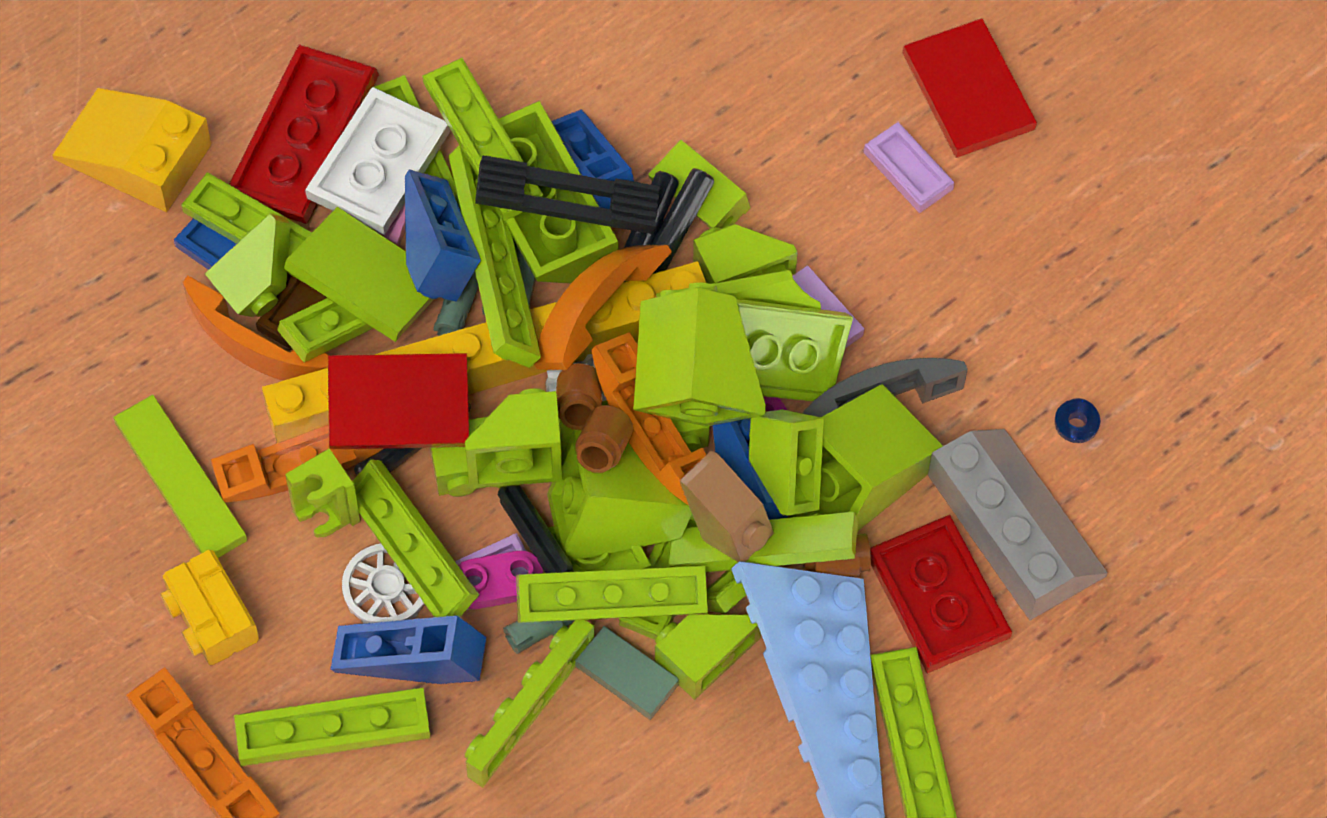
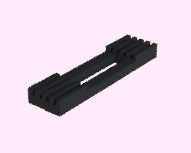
[475,155,660,234]

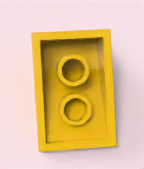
[52,88,212,213]

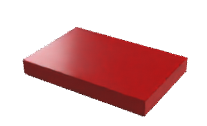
[903,18,1037,158]
[328,353,469,449]
[870,515,1012,673]

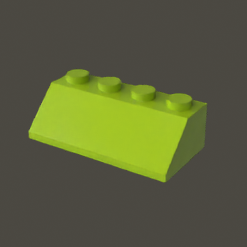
[499,101,618,284]

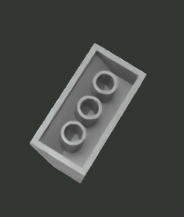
[928,429,1108,620]

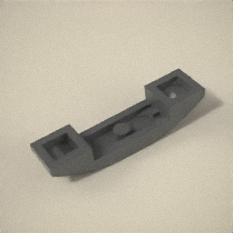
[802,358,968,417]

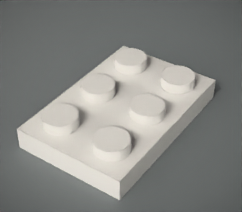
[305,87,450,235]

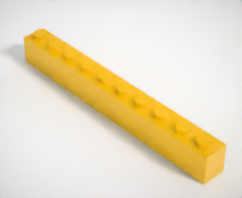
[262,261,706,443]

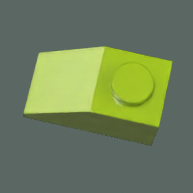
[205,213,291,317]
[693,224,798,284]
[749,409,824,516]
[655,614,761,700]

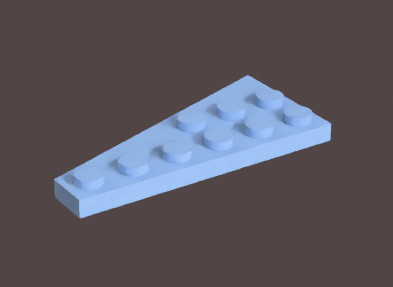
[731,562,885,818]

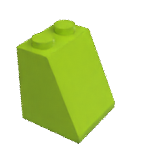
[633,283,766,427]
[810,384,943,532]
[547,430,694,562]

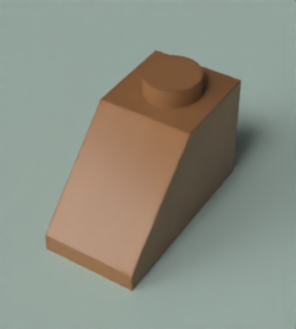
[679,450,774,562]

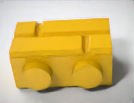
[160,550,259,666]

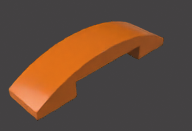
[534,245,672,370]
[183,275,328,381]
[591,332,707,506]
[210,425,383,503]
[126,667,280,818]

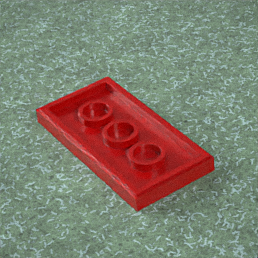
[229,44,379,224]

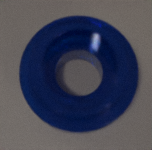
[1054,398,1101,443]

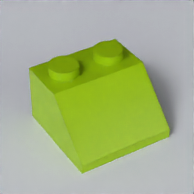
[465,388,562,489]

